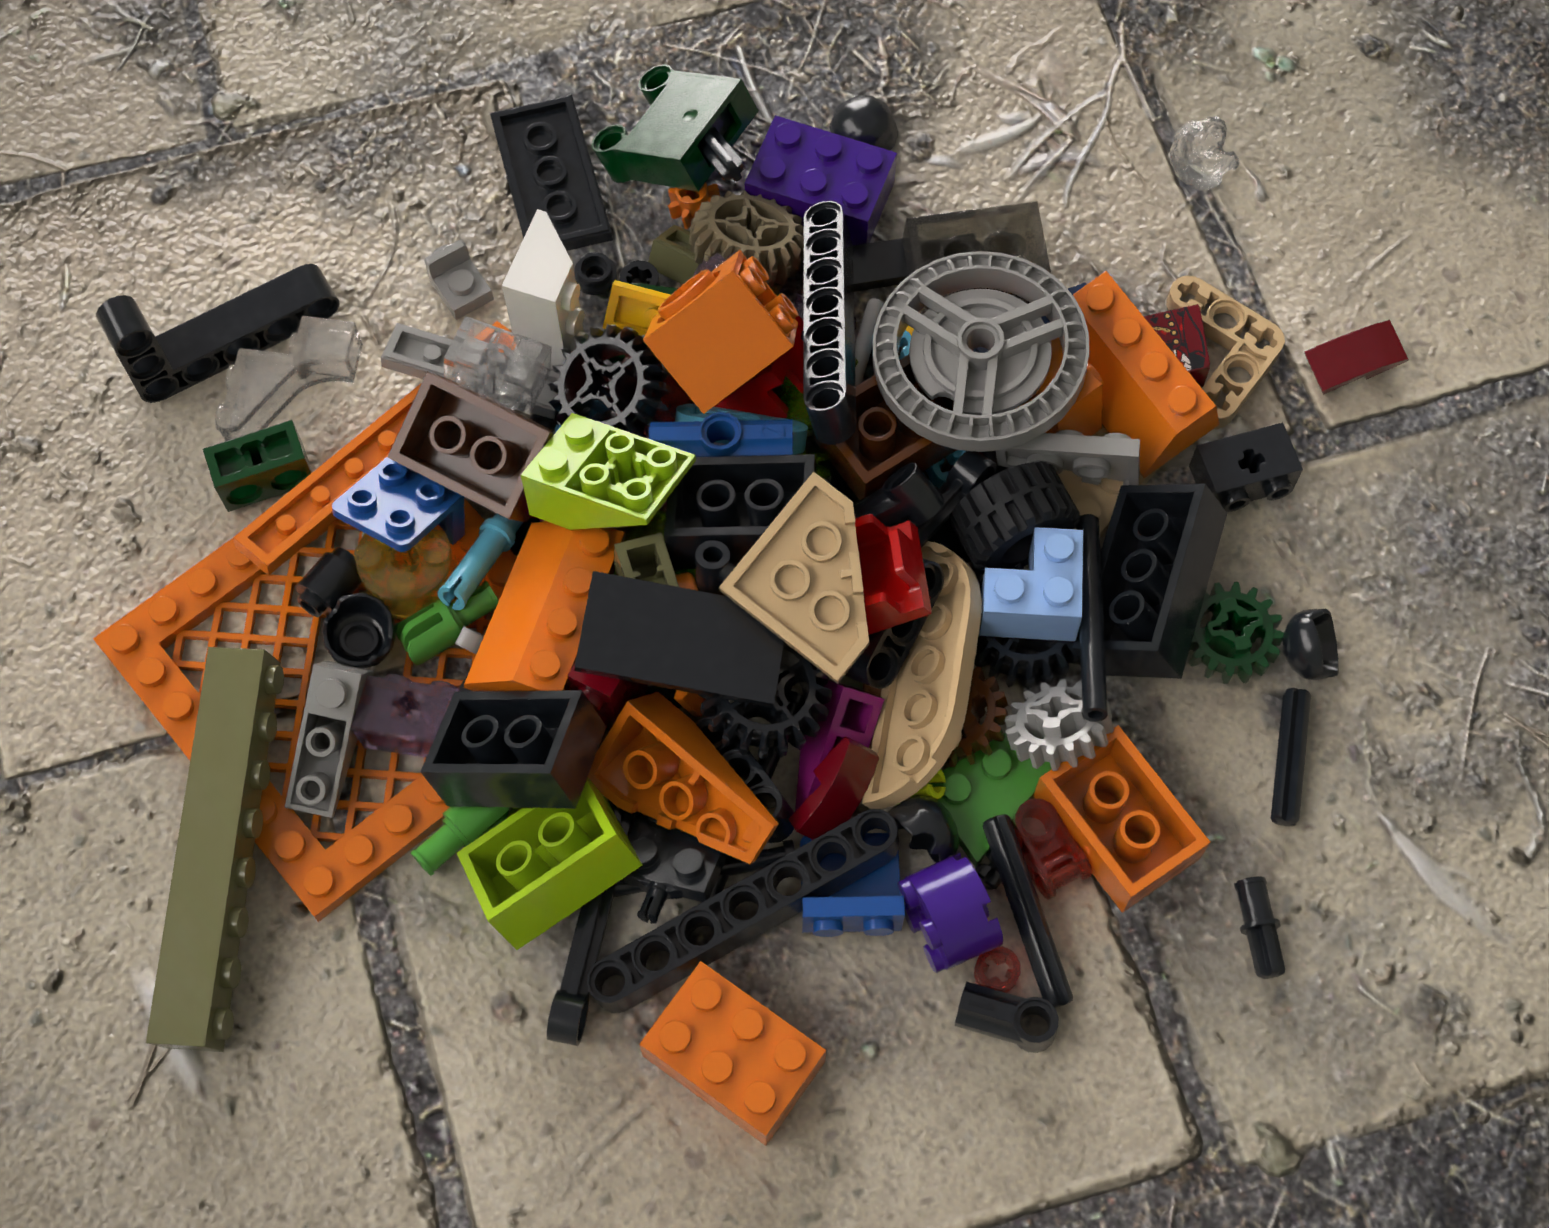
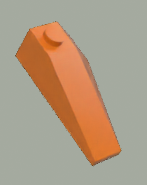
[588,692,779,864]

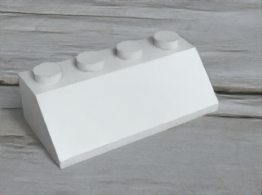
[502,209,588,370]

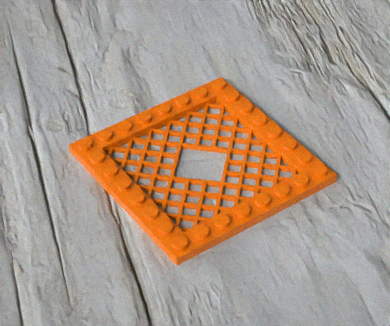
[93,498,571,922]

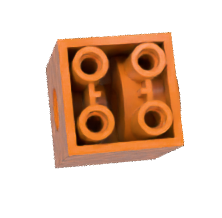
[643,250,798,414]

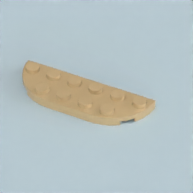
[862,541,982,809]

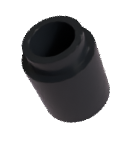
[296,547,365,617]

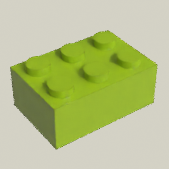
[457,777,642,950]

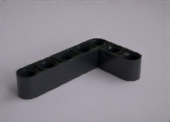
[96,264,340,403]

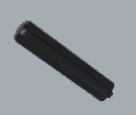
[1271,688,1311,826]

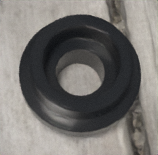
[574,252,617,295]

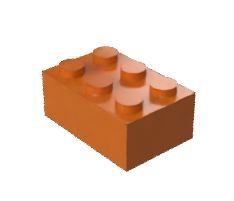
[1033,725,1211,913]
[639,961,826,1146]

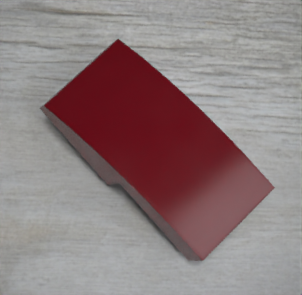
[1304,320,1409,395]
[789,736,879,840]

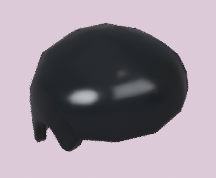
[829,95,898,150]
[322,592,396,668]
[1282,609,1339,680]
[888,795,959,863]

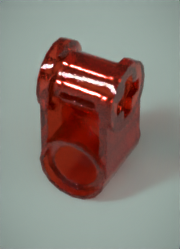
[1012,799,1092,900]

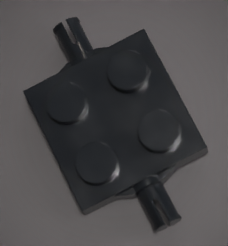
[618,812,727,924]

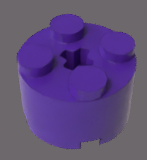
[897,853,1003,973]

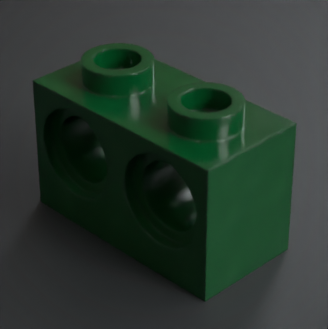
[203,420,312,512]

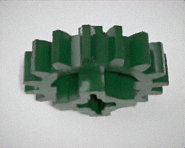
[1189,582,1284,684]

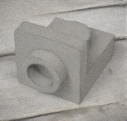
[424,239,494,320]

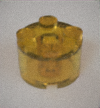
[354,525,458,620]

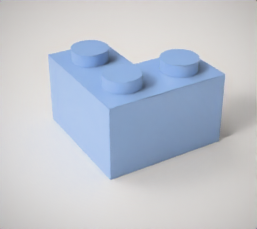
[979,527,1083,641]

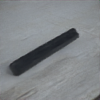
[982,814,1073,1008]

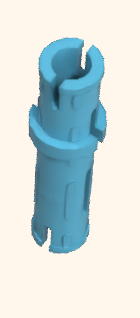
[437,513,524,610]

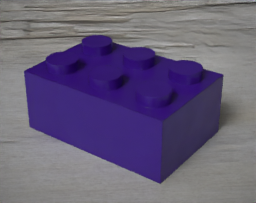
[744,115,897,245]

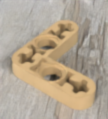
[1166,276,1285,429]

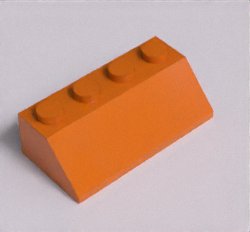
[1073,271,1220,478]
[464,521,625,691]

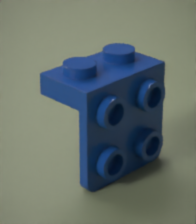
[332,456,465,552]
[800,833,905,937]

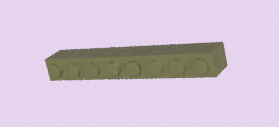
[146,647,284,1052]

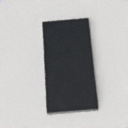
[490,94,613,251]
[574,571,784,708]

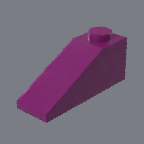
[795,680,885,811]

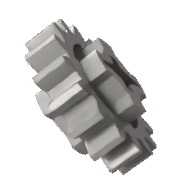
[1005,679,1114,771]

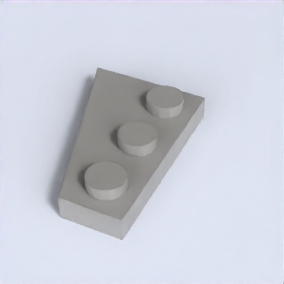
[996,430,1140,485]

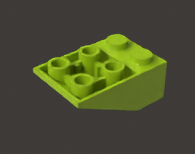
[521,413,696,530]

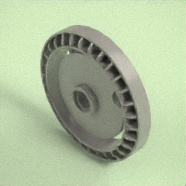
[873,251,1089,452]

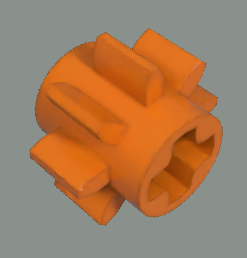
[668,182,720,229]

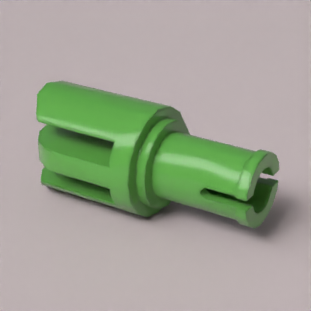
[395,580,499,665]
[410,806,509,876]

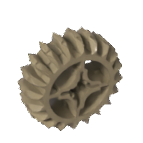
[689,190,804,288]

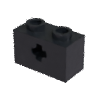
[1189,422,1303,512]

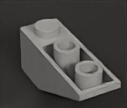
[284,660,374,818]

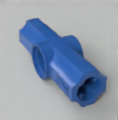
[649,412,793,457]

